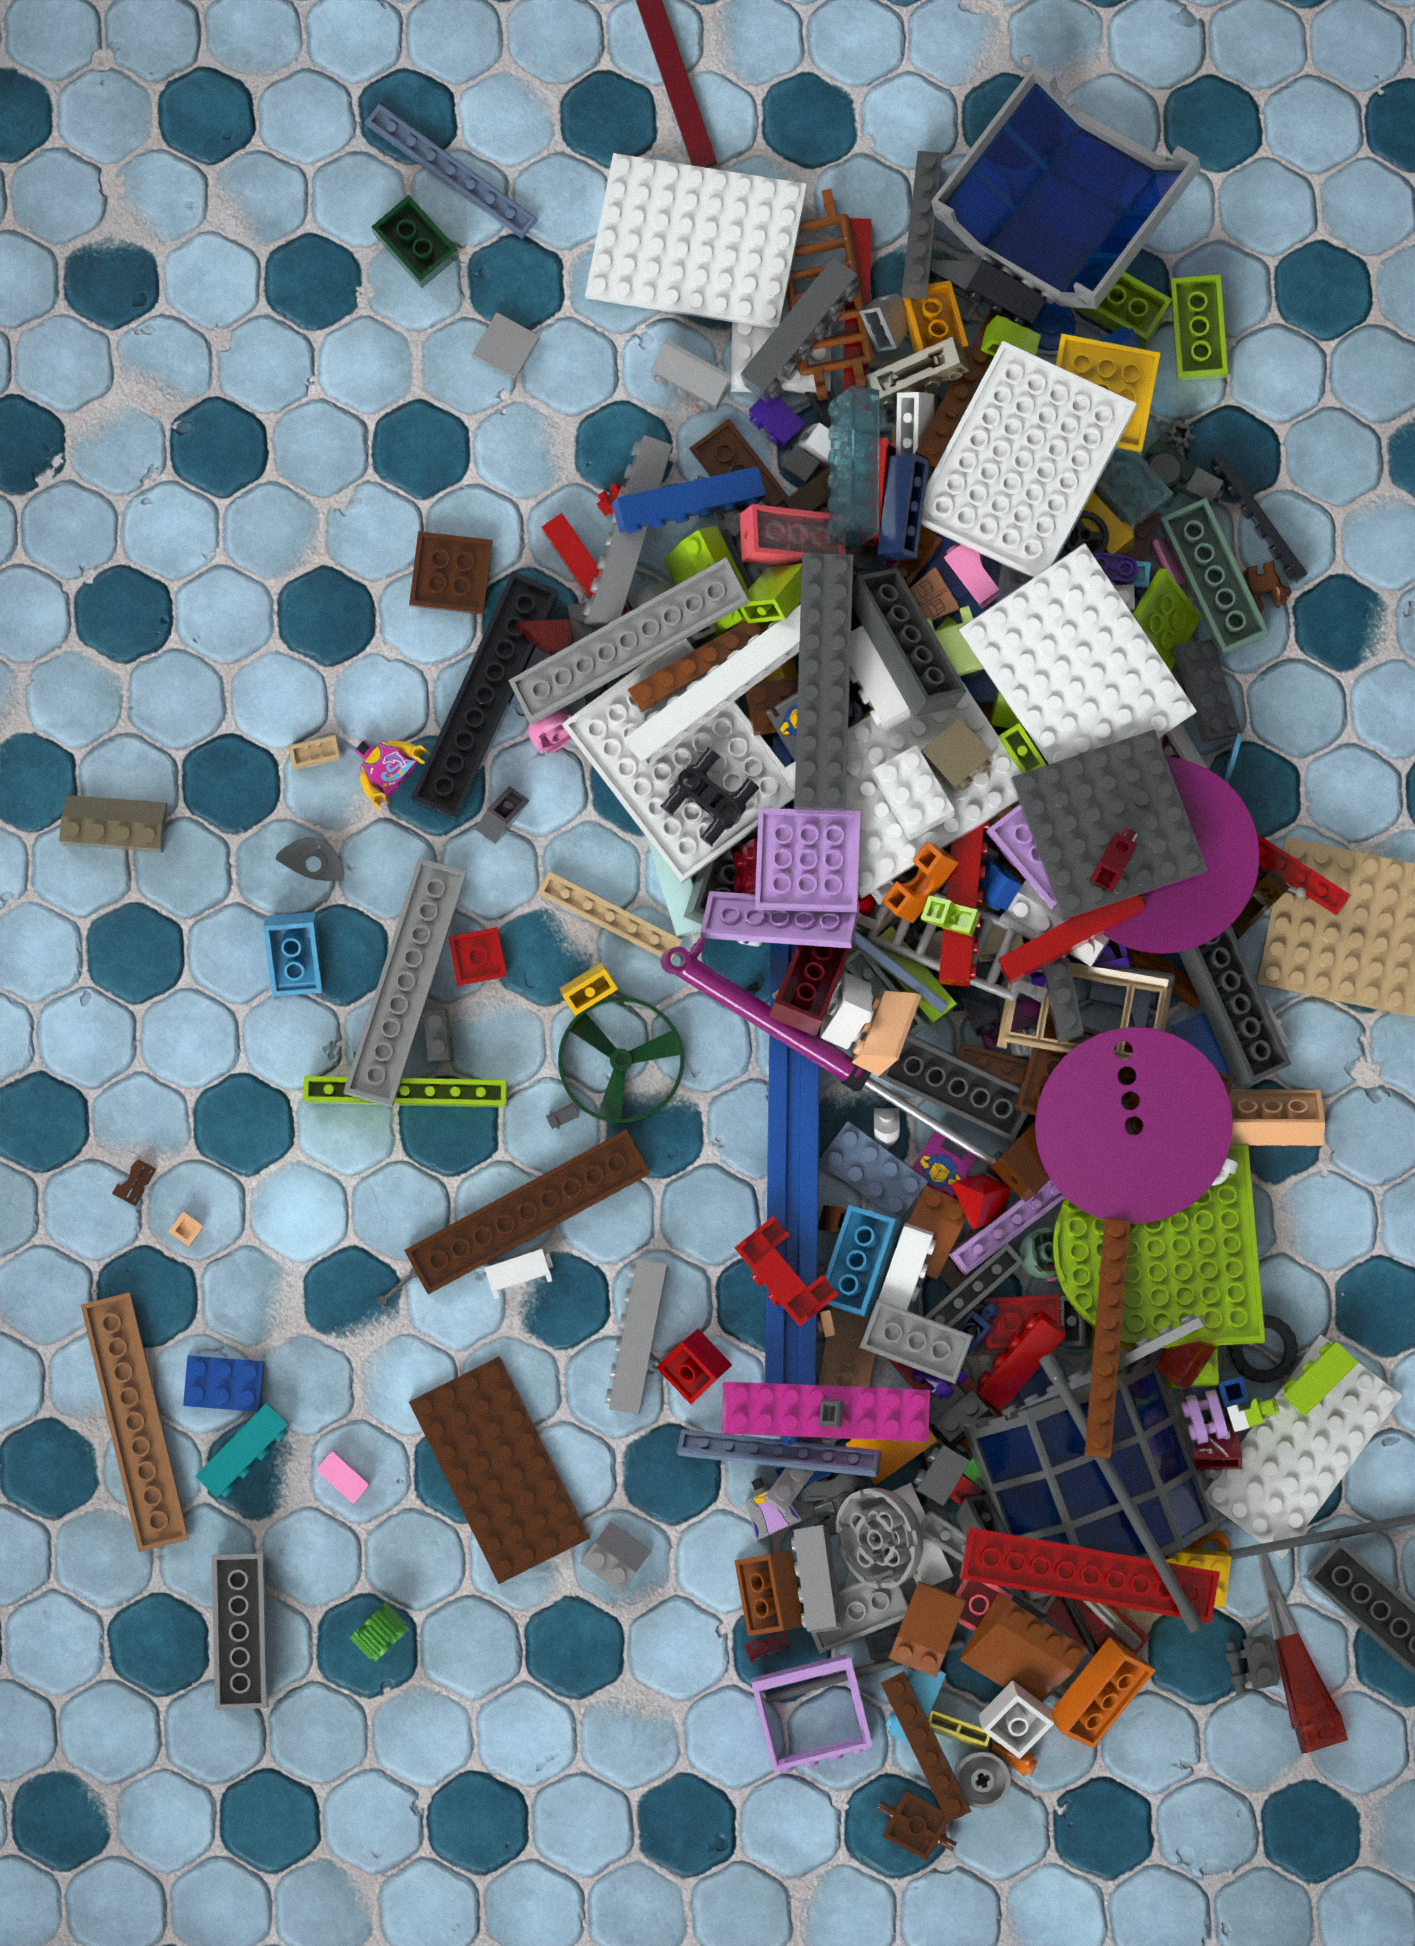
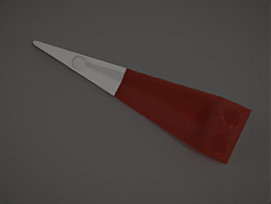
[1258,1554,1348,1754]

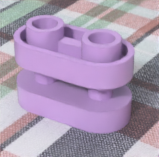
[1181,1389,1228,1444]

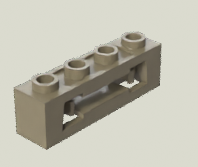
[865,337,970,410]

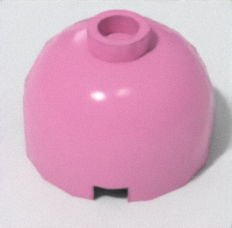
[528,707,573,754]

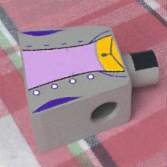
[746,1476,801,1540]

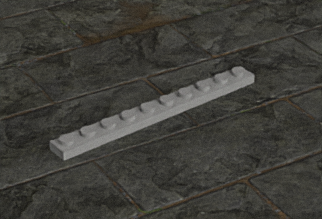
[979,1313,1207,1440]

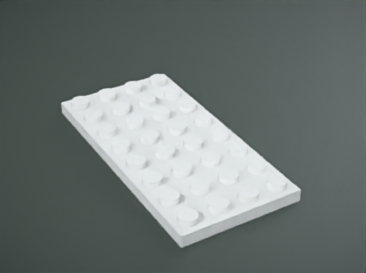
[1204,1334,1403,1559]

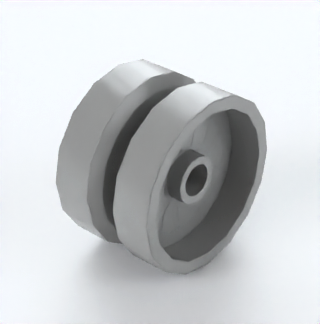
[954,1750,1011,1809]

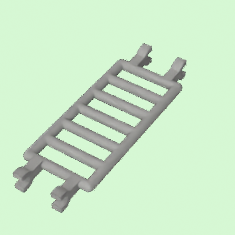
[856,878,1061,1003]

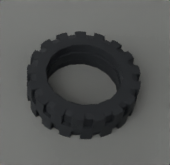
[1229,1315,1298,1383]

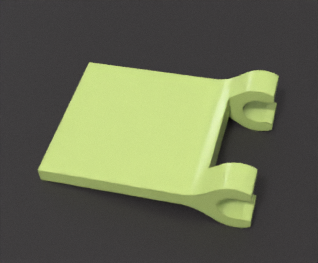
[927,606,984,676]

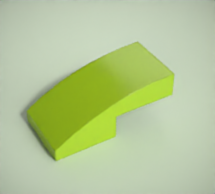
[921,896,981,937]

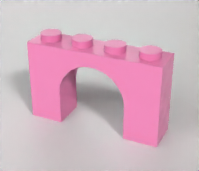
[944,543,1002,609]

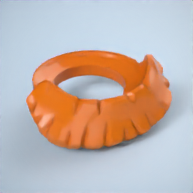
[1188,1530,1231,1554]

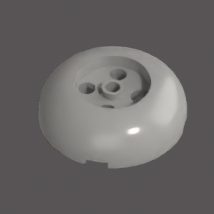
[835,1488,924,1589]

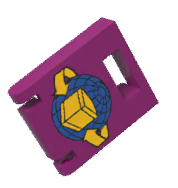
[912,1131,978,1198]

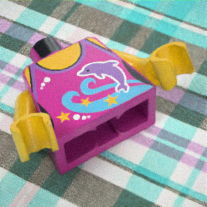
[355,740,430,811]

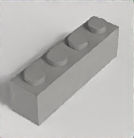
[791,1525,843,1633]

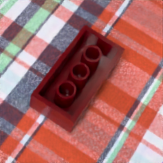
[768,940,854,1036]

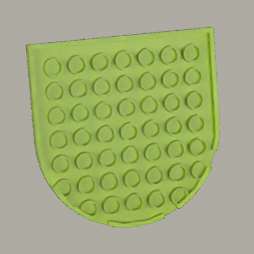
[1053,1144,1265,1348]

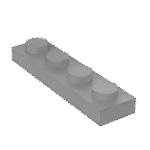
[764,1437,838,1513]

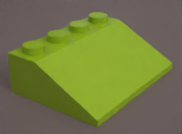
[664,525,748,644]

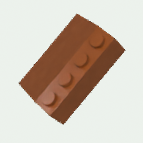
[958,1593,1088,1702]

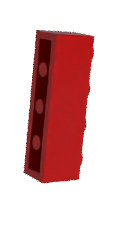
[977,1310,1066,1411]

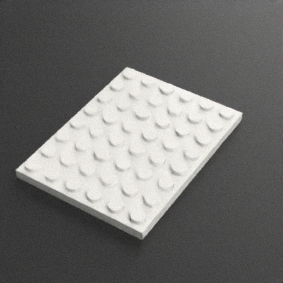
[585,153,808,329]
[921,341,1138,578]
[958,543,1197,765]
[562,639,795,883]
[780,677,1022,899]

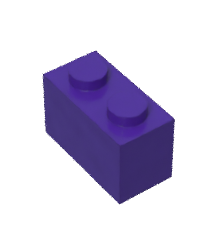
[749,397,805,449]

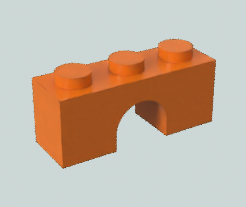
[882,841,958,923]

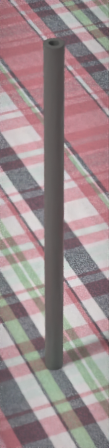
[1229,1514,1415,1560]
[765,1638,964,1704]

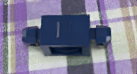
[957,1302,1000,1356]

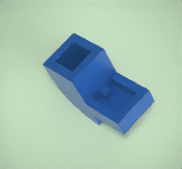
[1191,1376,1250,1414]

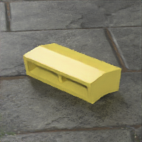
[928,1710,990,1751]

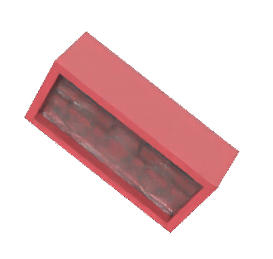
[740,504,846,566]

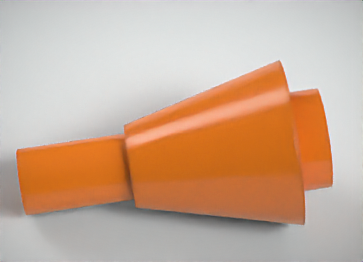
[991,1742,1038,1777]

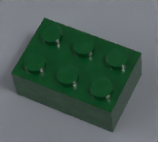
[371,195,459,289]

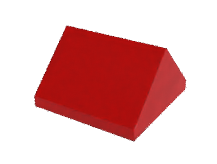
[951,1174,1011,1230]

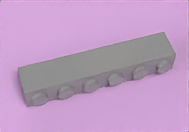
[605,1259,667,1415]

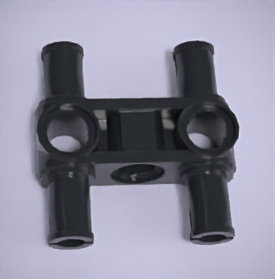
[660,747,760,847]

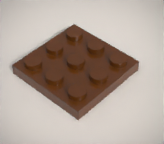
[409,531,493,615]

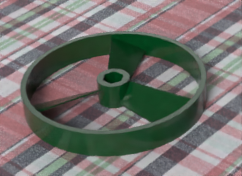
[558,997,684,1124]

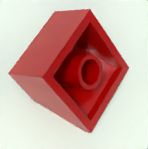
[656,1328,732,1404]

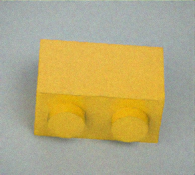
[560,962,618,1016]

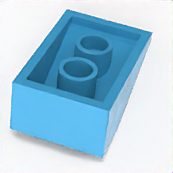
[263,912,323,997]

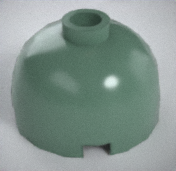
[1019,1227,1057,1279]

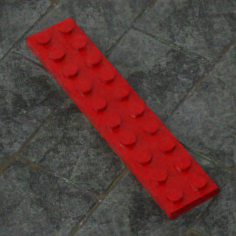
[960,1527,1220,1623]

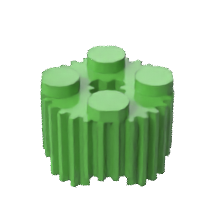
[349,1602,409,1662]

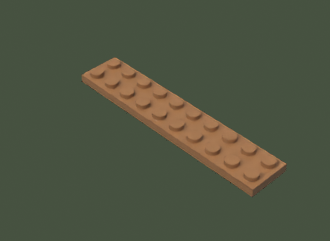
[81,1292,189,1552]

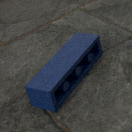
[877,454,929,560]

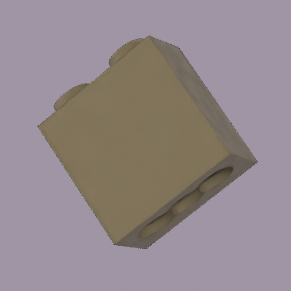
[921,717,993,793]

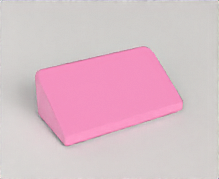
[1150,538,1186,586]
[316,1451,371,1504]

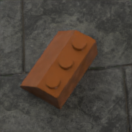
[734,1551,803,1636]

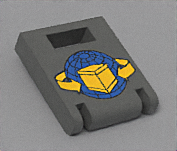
[765,692,798,762]

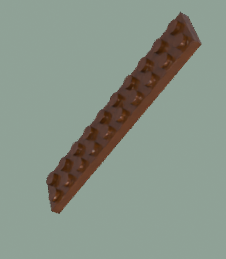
[404,1130,650,1295]

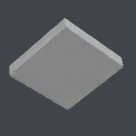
[472,312,540,380]

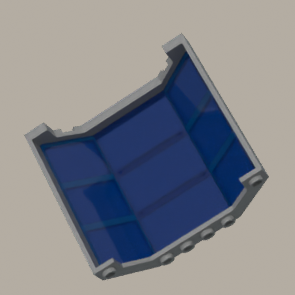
[931,64,1201,309]

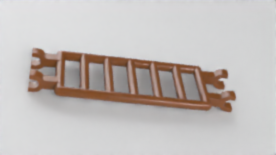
[787,189,874,401]

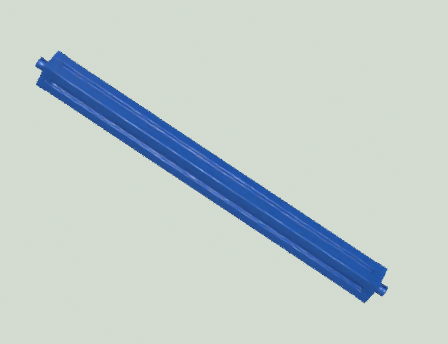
[765,738,820,1446]

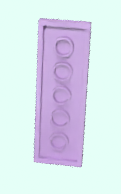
[700,891,860,948]

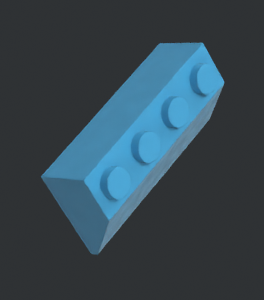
[825,1205,903,1319]

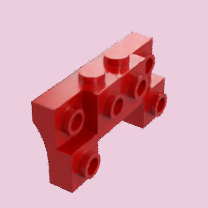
[734,1216,839,1327]

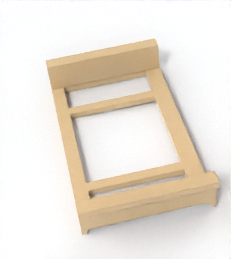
[997,962,1172,1060]

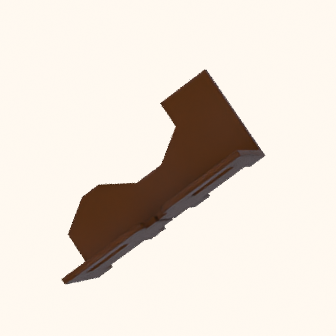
[112,1160,156,1206]

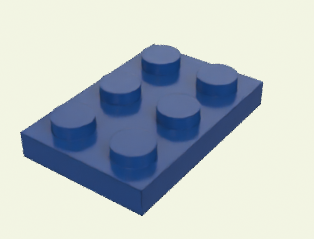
[183,1355,264,1412]

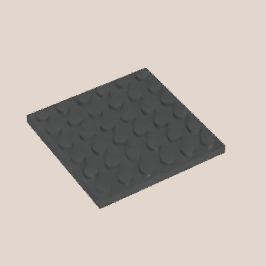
[1011,729,1207,921]

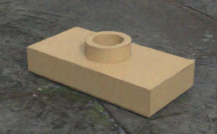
[287,734,342,771]

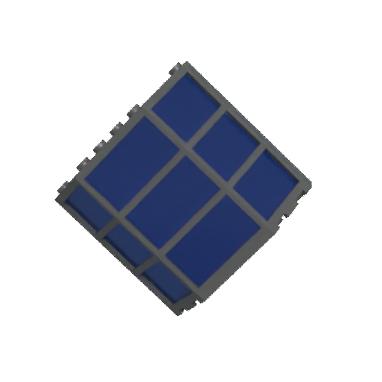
[962,1354,1217,1602]

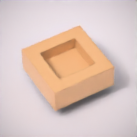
[168,1212,204,1247]
[817,1310,836,1338]

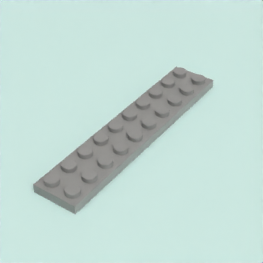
[508,557,750,725]
[344,858,467,1108]

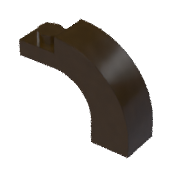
[1231,870,1290,940]

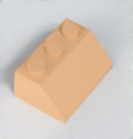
[852,991,922,1076]

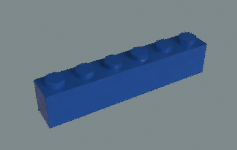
[612,467,766,534]

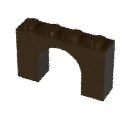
[781,465,879,569]

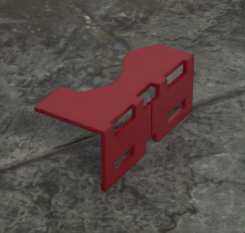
[744,1631,791,1663]

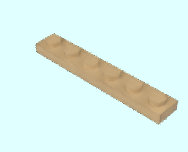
[537,871,683,962]

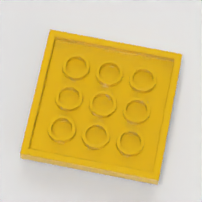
[1055,334,1160,452]

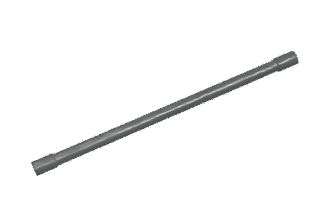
[1039,1352,1204,1633]

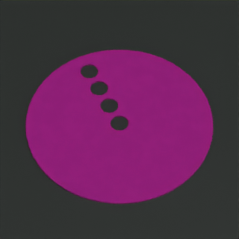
[1103,757,1259,954]
[1035,1027,1233,1224]

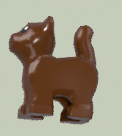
[1243,560,1292,613]

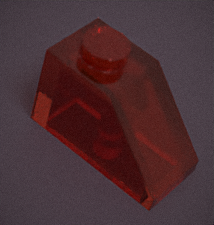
[516,619,572,656]
[1156,1341,1217,1389]

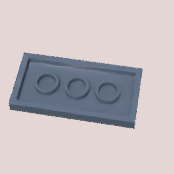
[819,1120,929,1221]

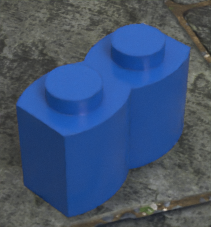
[979,858,1022,911]

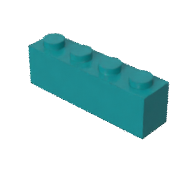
[195,1403,290,1498]

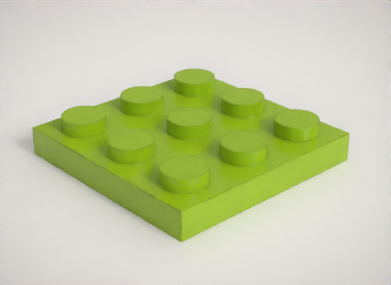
[1132,568,1202,672]

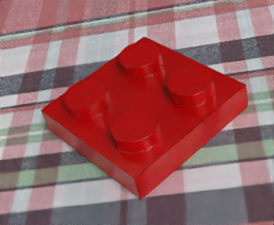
[448,927,507,987]

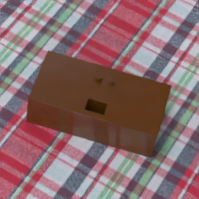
[990,1120,1050,1202]

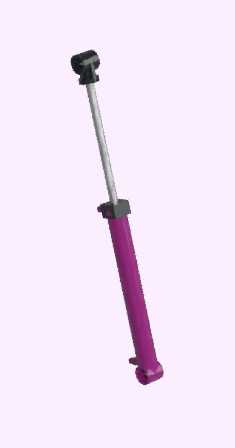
[660,937,1008,1185]

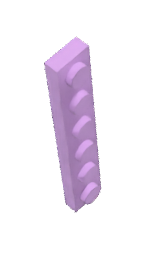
[949,1179,1065,1275]

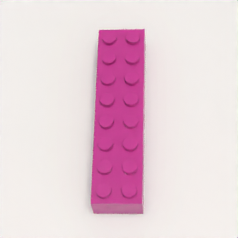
[721,1382,930,1442]

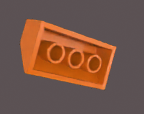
[1051,1637,1156,1749]

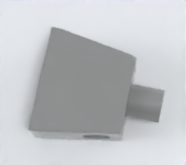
[859,294,908,352]

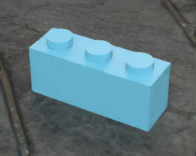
[885,1667,946,1742]

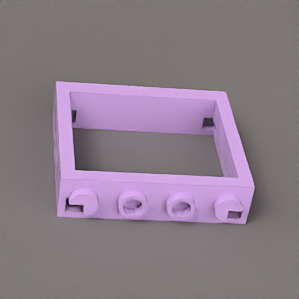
[750,1653,873,1773]

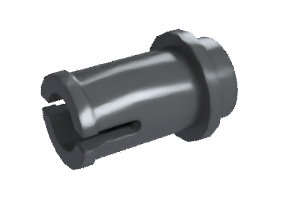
[546,1103,580,1129]

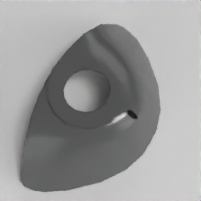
[275,837,344,881]

